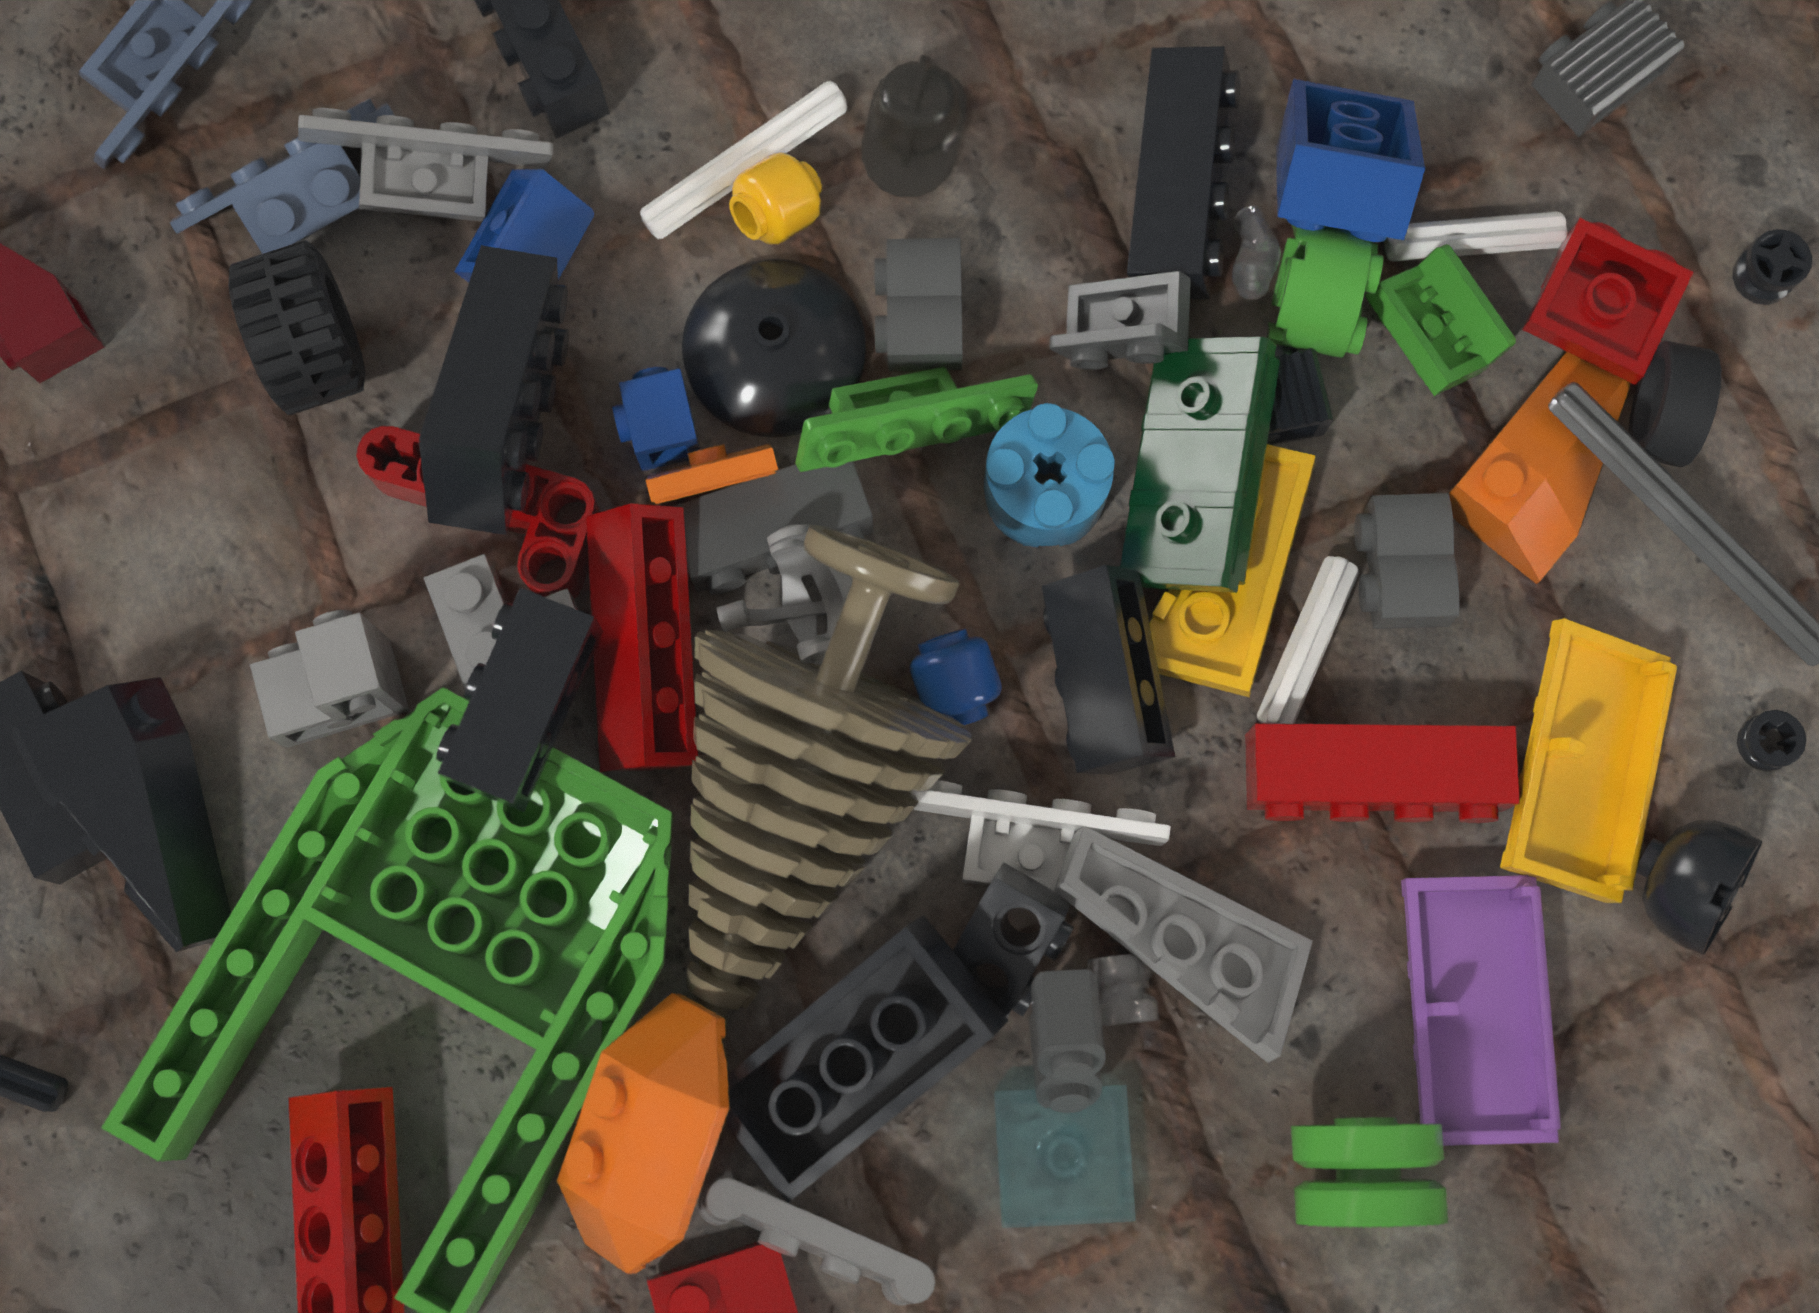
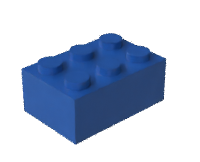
[1276,79,1425,242]

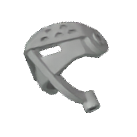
[717,524,852,664]

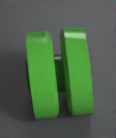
[1291,1117,1448,1227]

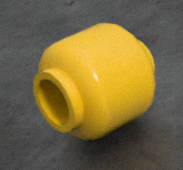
[729,152,822,245]

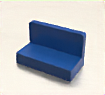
[454,169,594,282]

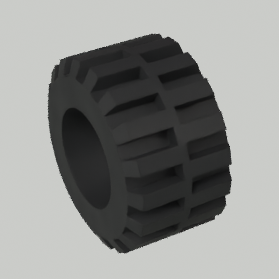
[228,240,366,415]

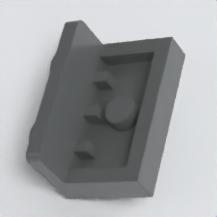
[1049,271,1191,370]

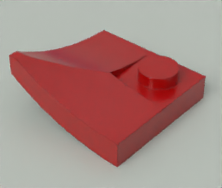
[646,1241,798,1313]

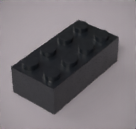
[419,245,569,535]
[724,915,1009,1203]

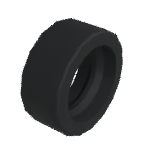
[1628,341,1722,467]

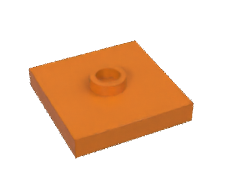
[645,443,778,504]

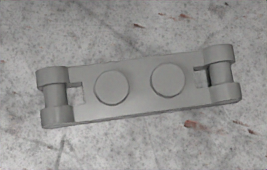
[698,1178,935,1306]

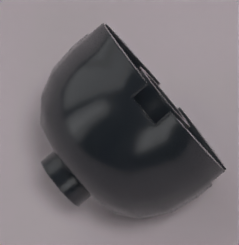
[1636,820,1763,955]

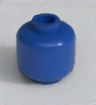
[910,628,1002,725]

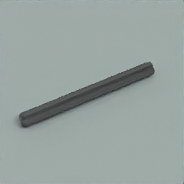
[1548,382,1819,666]

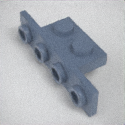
[79,0,254,169]
[170,98,394,254]

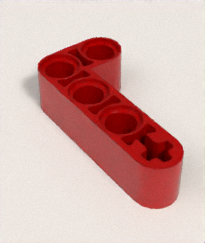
[356,426,601,599]

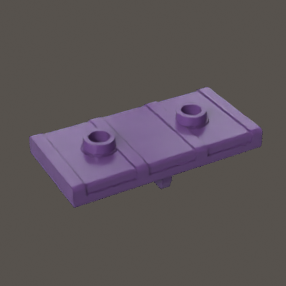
[1401,875,1561,1146]

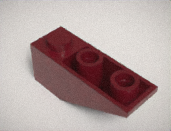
[0,243,105,383]

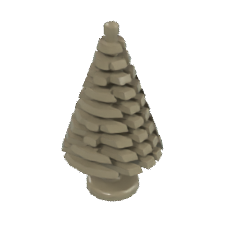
[687,524,972,1029]

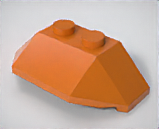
[557,993,729,1274]

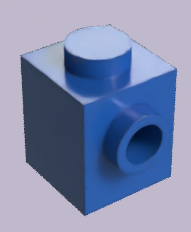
[612,367,700,471]

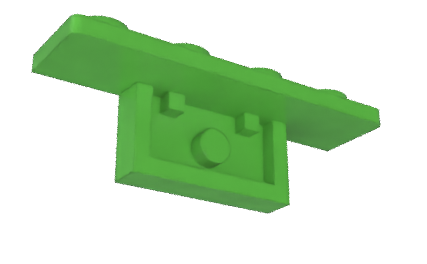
[795,367,1038,472]

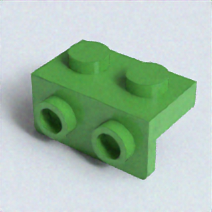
[1365,244,1516,396]

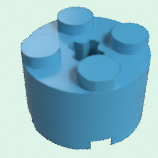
[984,403,1115,548]

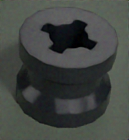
[1732,229,1812,305]

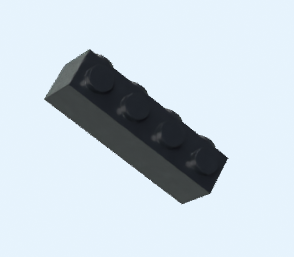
[474,0,610,139]
[1127,46,1240,299]

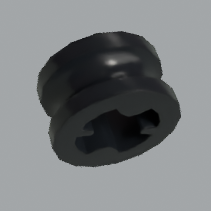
[1737,710,1807,772]

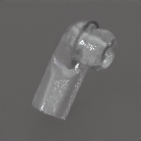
[1232,206,1281,300]

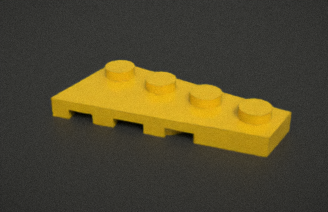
[1149,444,1316,698]

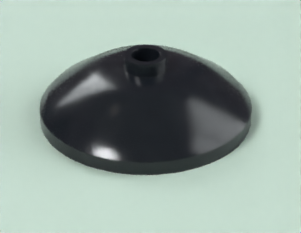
[682,259,866,437]

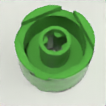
[1267,225,1384,358]

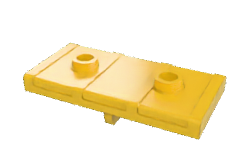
[1500,618,1677,903]

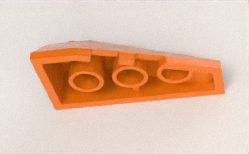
[1449,352,1631,584]

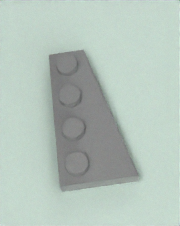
[1054,826,1313,1063]

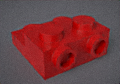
[1522,218,1694,385]

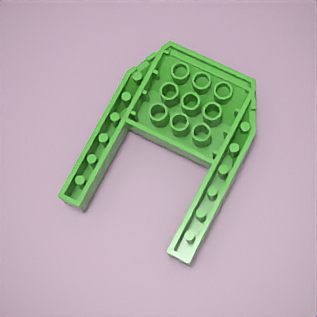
[101,687,673,1313]

